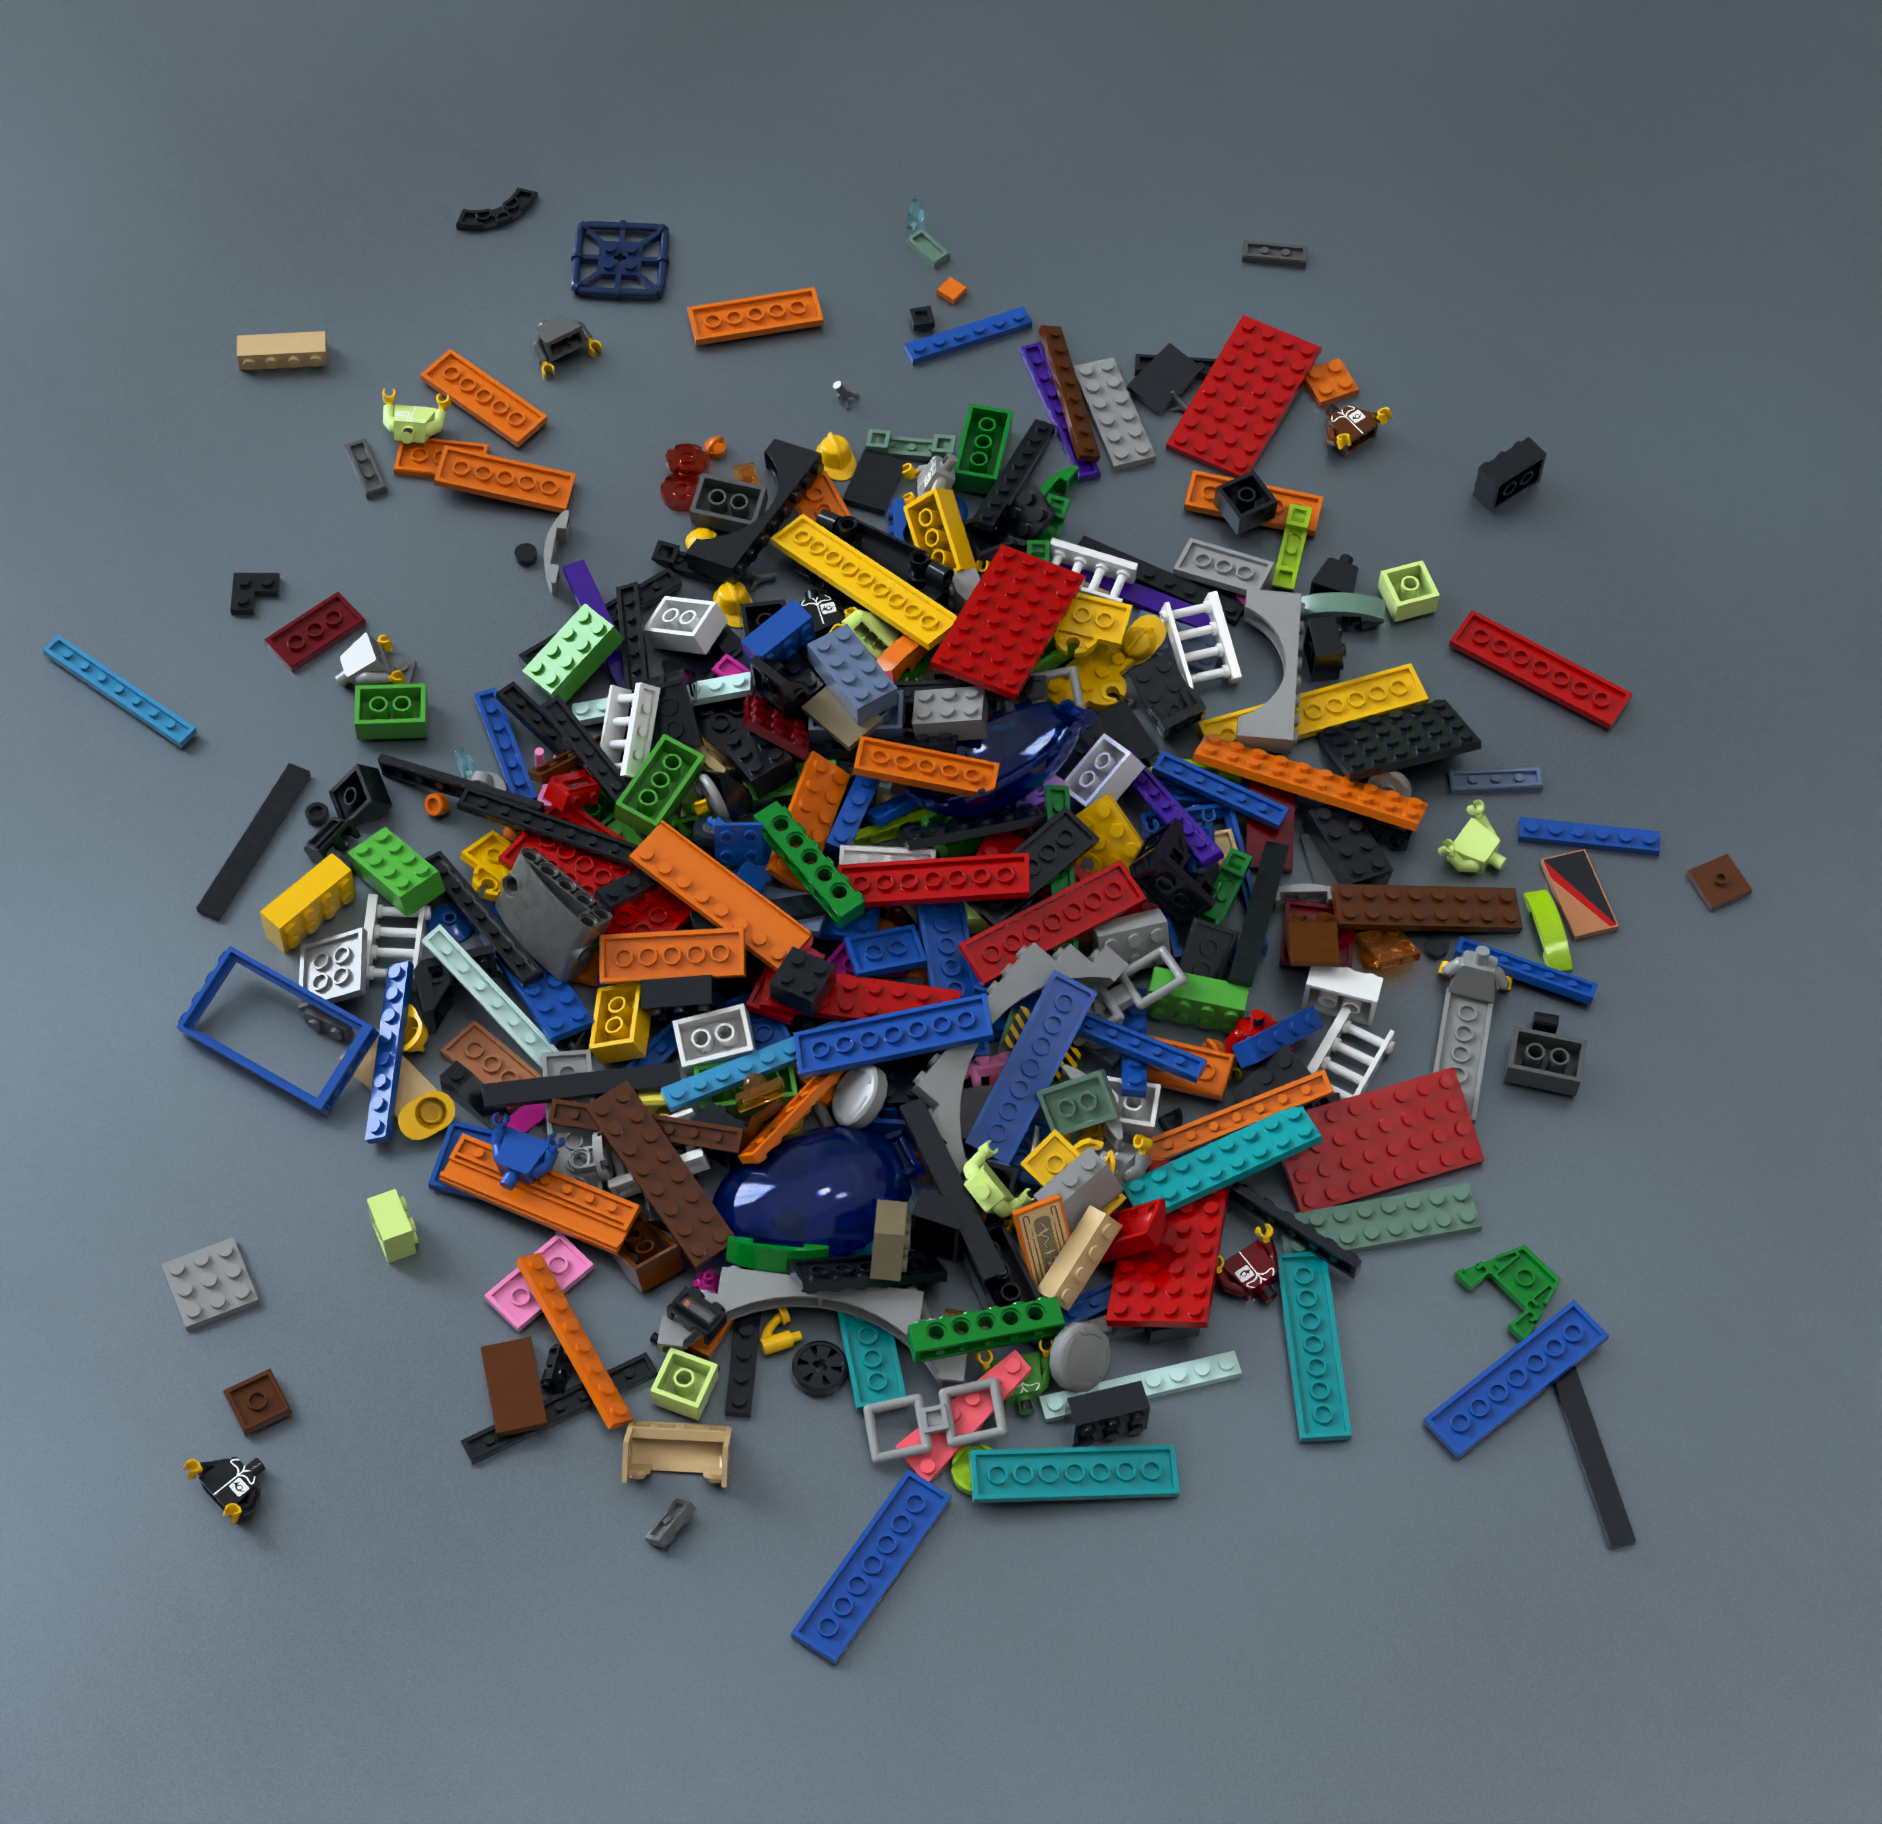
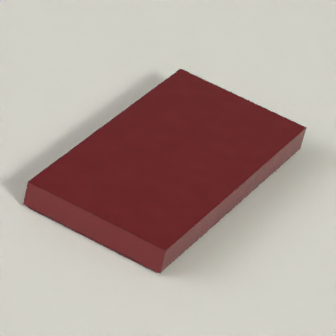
[264,592,366,673]
[1245,779,1295,872]

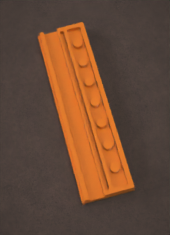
[629,820,812,972]
[439,1133,641,1255]

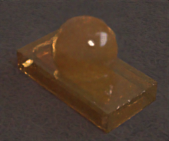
[735,1073,784,1113]

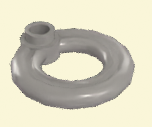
[693,774,730,818]

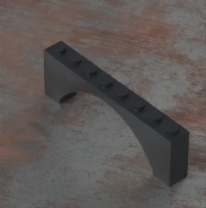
[685,439,824,584]

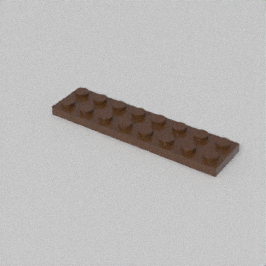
[1330,884,1523,933]
[585,1080,735,1270]

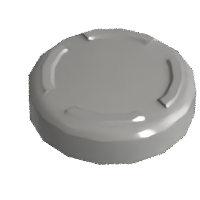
[832,1064,888,1130]
[1049,1321,1111,1393]

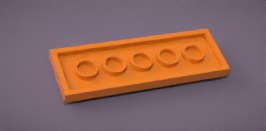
[687,287,824,346]
[420,348,548,448]
[434,445,576,513]
[1183,470,1324,537]
[852,736,1000,802]
[765,751,850,893]
[599,927,746,985]

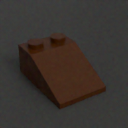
[1285,911,1340,967]
[610,1212,685,1293]

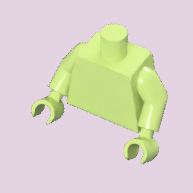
[1438,799,1507,874]
[963,1140,1034,1218]

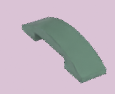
[866,429,957,461]
[1300,592,1386,622]

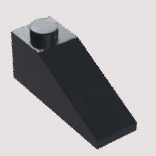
[439,1060,511,1130]

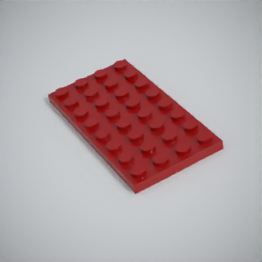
[1166,315,1322,478]
[929,544,1086,701]
[498,804,696,935]
[1282,1067,1485,1213]
[1106,1160,1230,1328]

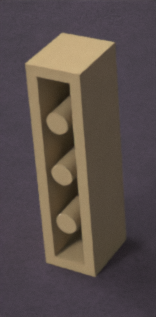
[237,331,328,370]
[1037,1205,1123,1311]

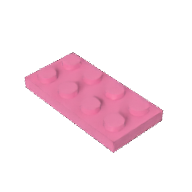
[484,1235,594,1332]

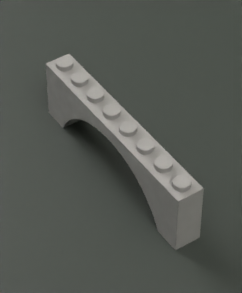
[1236,589,1305,754]

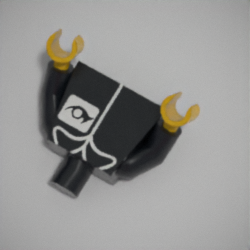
[799,589,858,628]
[183,1457,266,1524]

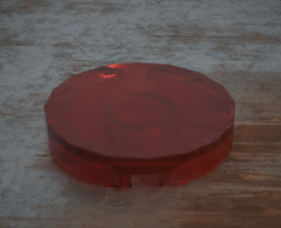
[665,443,710,477]
[660,471,700,512]

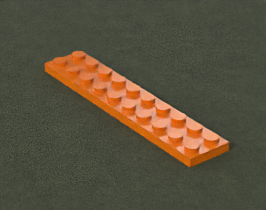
[1192,734,1428,832]

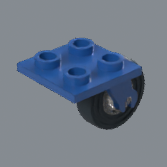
[693,815,763,866]

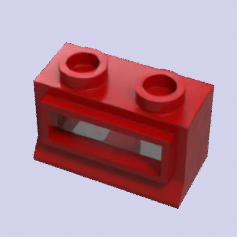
[544,769,602,812]

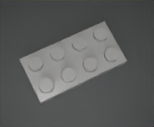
[1173,538,1274,596]

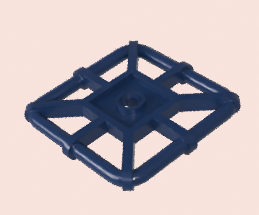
[571,220,670,299]

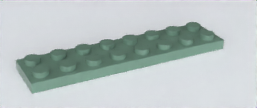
[1279,1182,1482,1253]

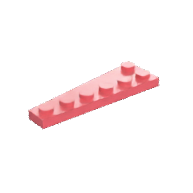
[895,1349,1032,1483]

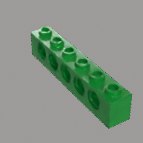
[753,800,865,928]
[907,1296,1065,1364]

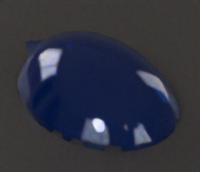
[905,699,1098,818]
[712,1126,926,1257]

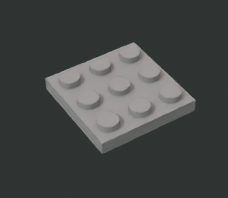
[298,927,368,1013]
[161,1237,260,1331]

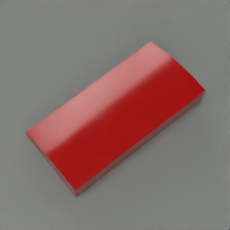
[1099,1198,1166,1264]

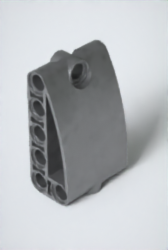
[495,848,613,982]

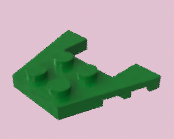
[1454,1245,1561,1342]

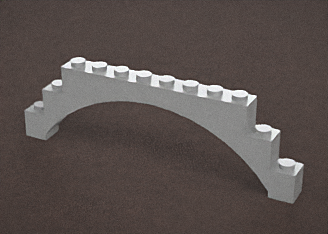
[911,942,1129,1174]
[657,1266,967,1389]

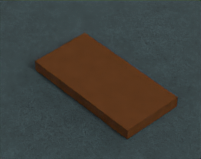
[481,1336,548,1438]

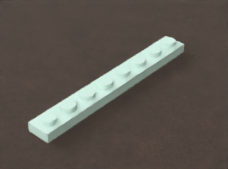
[572,672,753,726]
[421,924,559,1070]
[1038,1350,1242,1424]

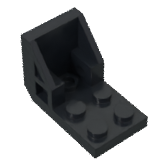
[962,483,1058,563]
[749,648,827,715]
[1128,651,1207,739]
[640,669,704,749]
[1129,818,1216,928]
[413,944,498,1036]

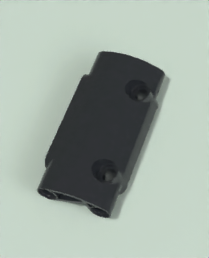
[790,509,954,612]

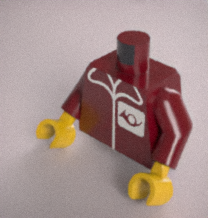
[1216,1223,1279,1303]

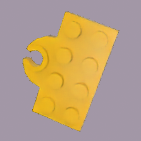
[1053,593,1133,658]
[1047,643,1134,712]
[1075,792,1144,887]
[460,830,512,902]
[1020,1129,1127,1216]

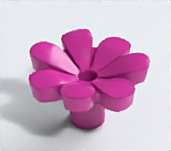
[692,1268,721,1294]

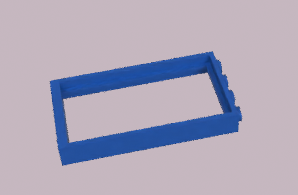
[1139,802,1268,964]
[176,946,379,1116]

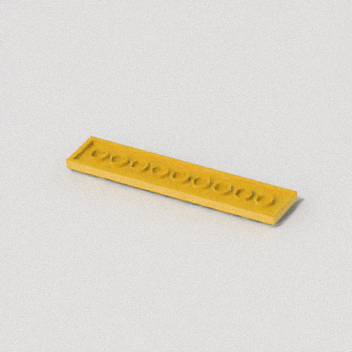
[770,514,957,650]
[1198,663,1429,742]

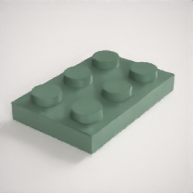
[1036,1069,1121,1135]

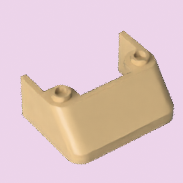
[622,1421,732,1488]

